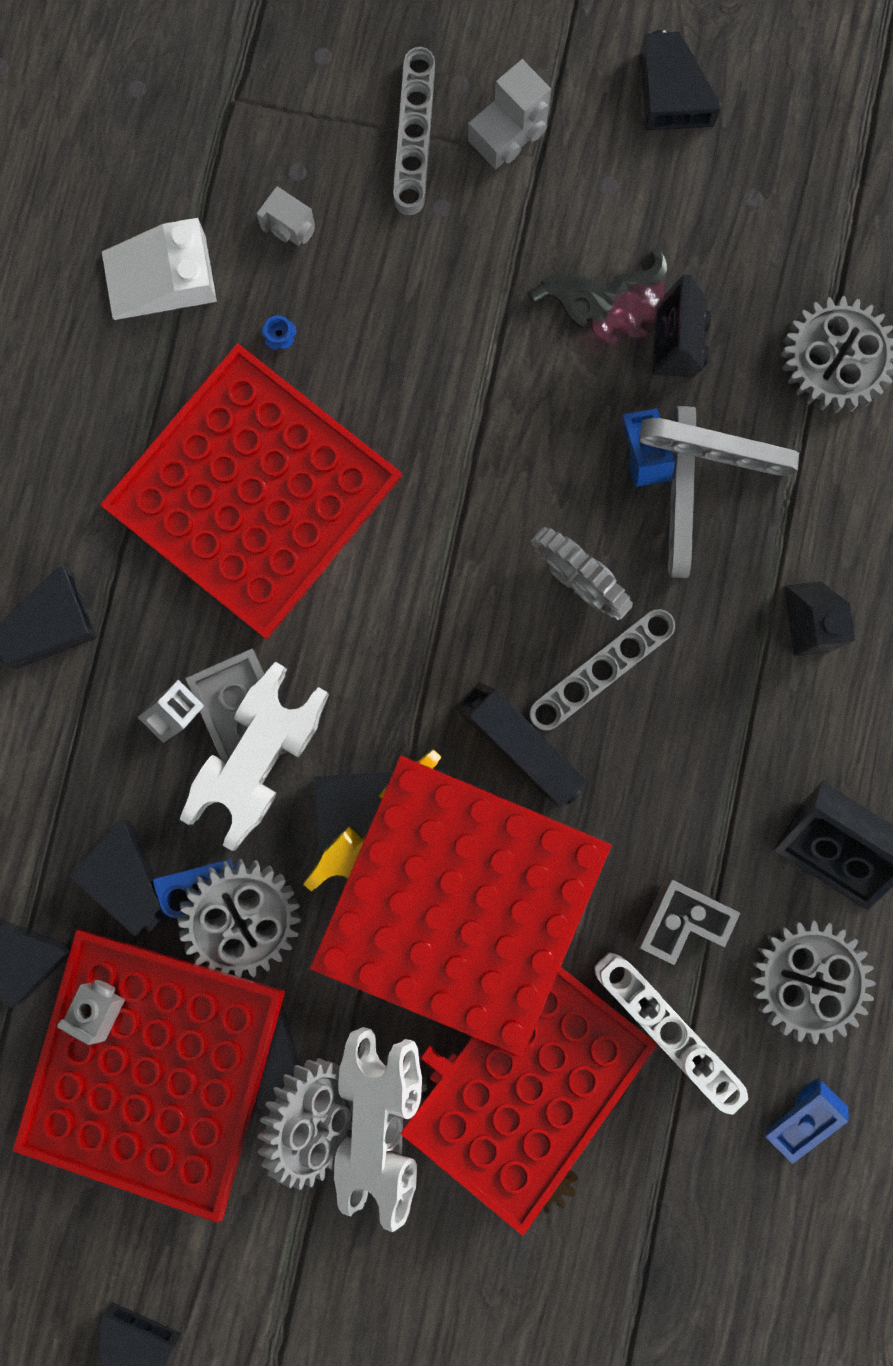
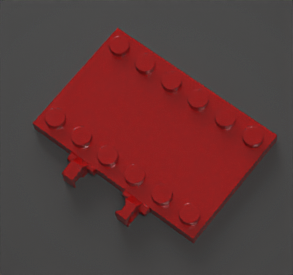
[399,967,658,1236]

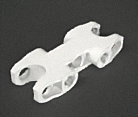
[180,662,329,851]
[594,952,748,1115]
[334,1027,422,1232]

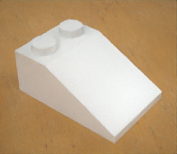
[102,218,217,320]

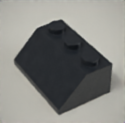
[774,781,893,910]

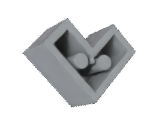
[468,59,551,170]
[634,878,740,965]

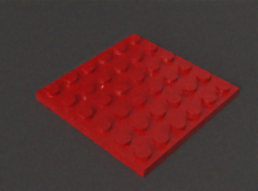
[100,343,403,640]
[310,755,612,1057]
[13,930,285,1223]

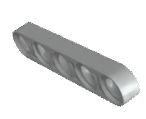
[393,47,435,215]
[668,406,696,578]
[640,418,799,476]
[529,609,675,731]

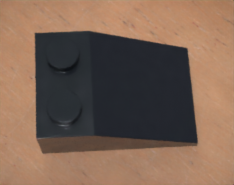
[652,274,711,377]

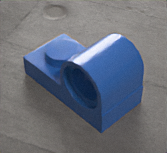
[622,409,675,487]
[153,860,233,918]
[765,1079,849,1164]

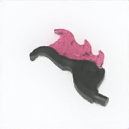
[527,247,667,344]

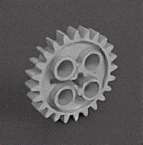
[781,296,893,413]
[531,526,633,620]
[177,859,301,977]
[751,920,876,1044]
[257,1058,353,1190]

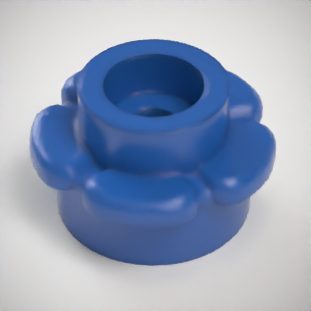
[261,315,296,350]

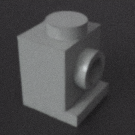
[257,186,315,246]
[137,680,204,743]
[57,980,125,1045]

